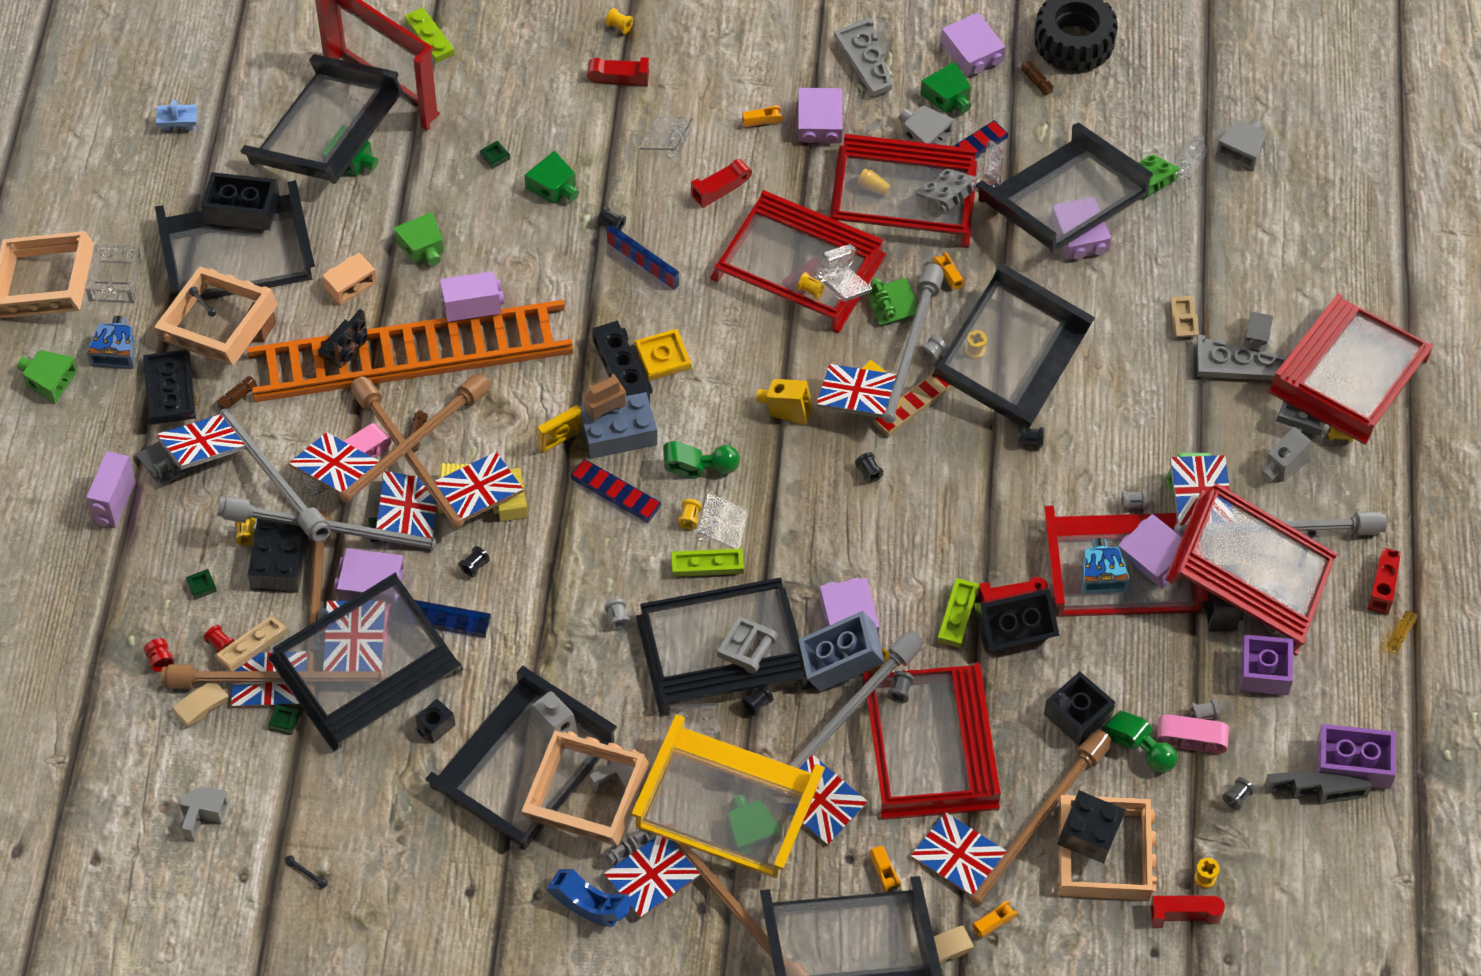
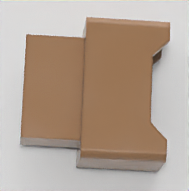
[583,374,626,421]

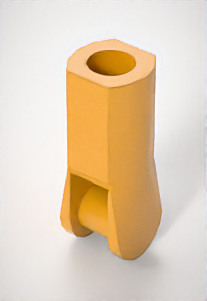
[742,105,783,128]
[932,252,965,291]
[868,845,900,892]
[972,900,1018,939]

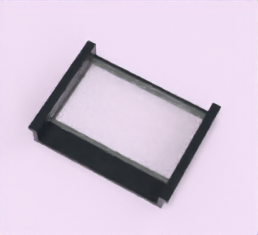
[240,54,403,184]
[976,122,1153,253]
[155,180,315,302]
[932,263,1095,429]
[268,572,463,753]
[636,577,812,717]
[425,665,617,850]
[760,876,943,976]

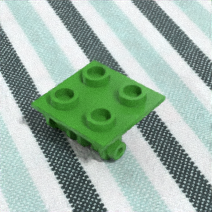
[1138,154,1181,197]
[864,278,918,325]

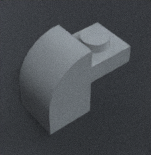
[1243,311,1273,351]
[589,760,647,795]
[180,787,229,842]

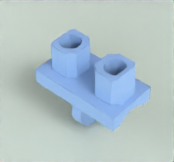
[156,100,197,131]

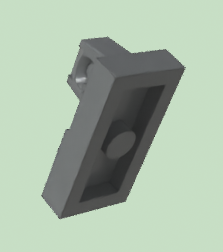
[1276,401,1325,438]

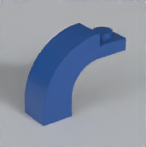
[546,869,634,927]

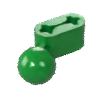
[663,441,740,479]
[1102,710,1178,773]

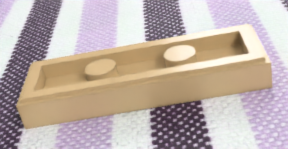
[215,615,288,671]

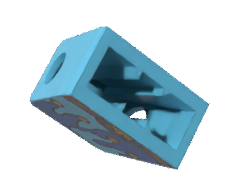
[1081,538,1129,594]

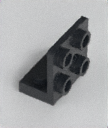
[318,309,368,368]

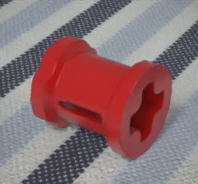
[203,624,235,653]

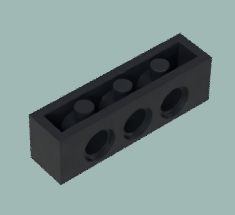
[592,320,653,403]

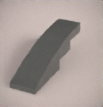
[1264,772,1372,805]

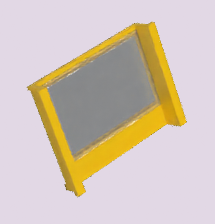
[632,714,825,878]

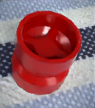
[143,638,175,672]

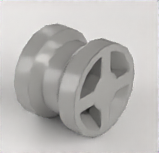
[919,335,948,364]

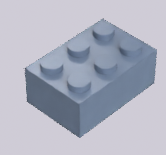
[579,392,658,459]
[798,611,885,691]

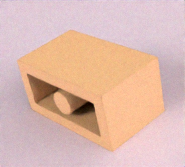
[322,253,377,305]

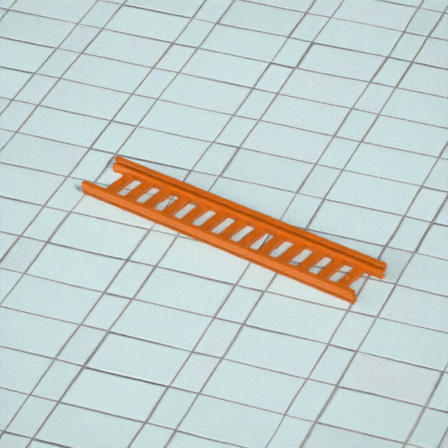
[247,300,573,402]

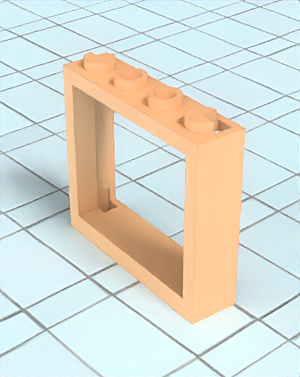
[0,231,95,318]
[154,266,278,366]
[521,730,650,846]
[1058,795,1157,901]

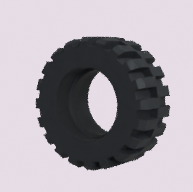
[1034,0,1118,72]

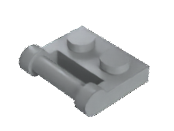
[717,616,778,674]

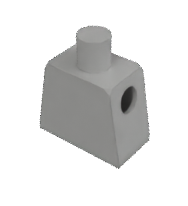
[899,106,954,145]
[1216,119,1266,171]
[1261,427,1312,482]
[530,691,578,740]

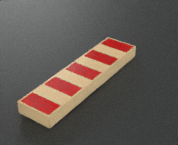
[872,373,954,437]

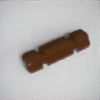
[1021,60,1054,95]
[216,376,257,410]
[408,410,428,453]

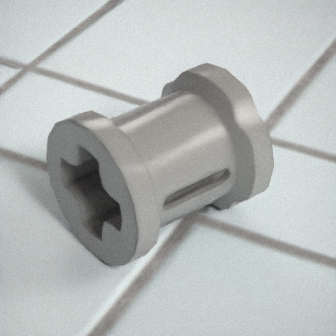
[1121,489,1148,511]
[604,599,631,630]
[1190,699,1220,720]

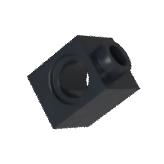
[415,699,455,743]

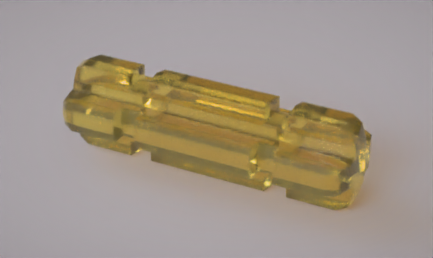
[1386,610,1417,652]

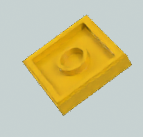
[634,329,692,381]
[537,405,582,453]

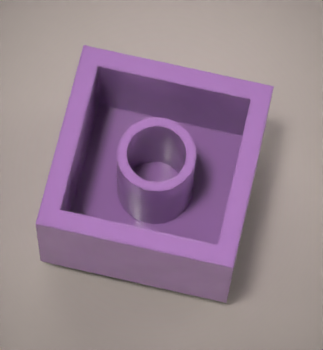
[1240,635,1293,695]

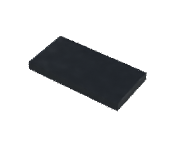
[143,349,196,425]

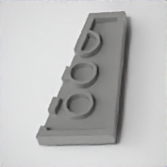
[834,17,892,97]
[1197,334,1288,381]

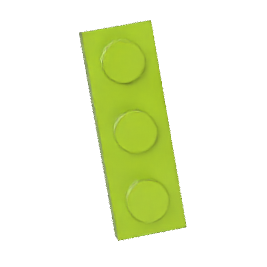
[404,7,455,63]
[671,548,744,577]
[937,578,979,648]

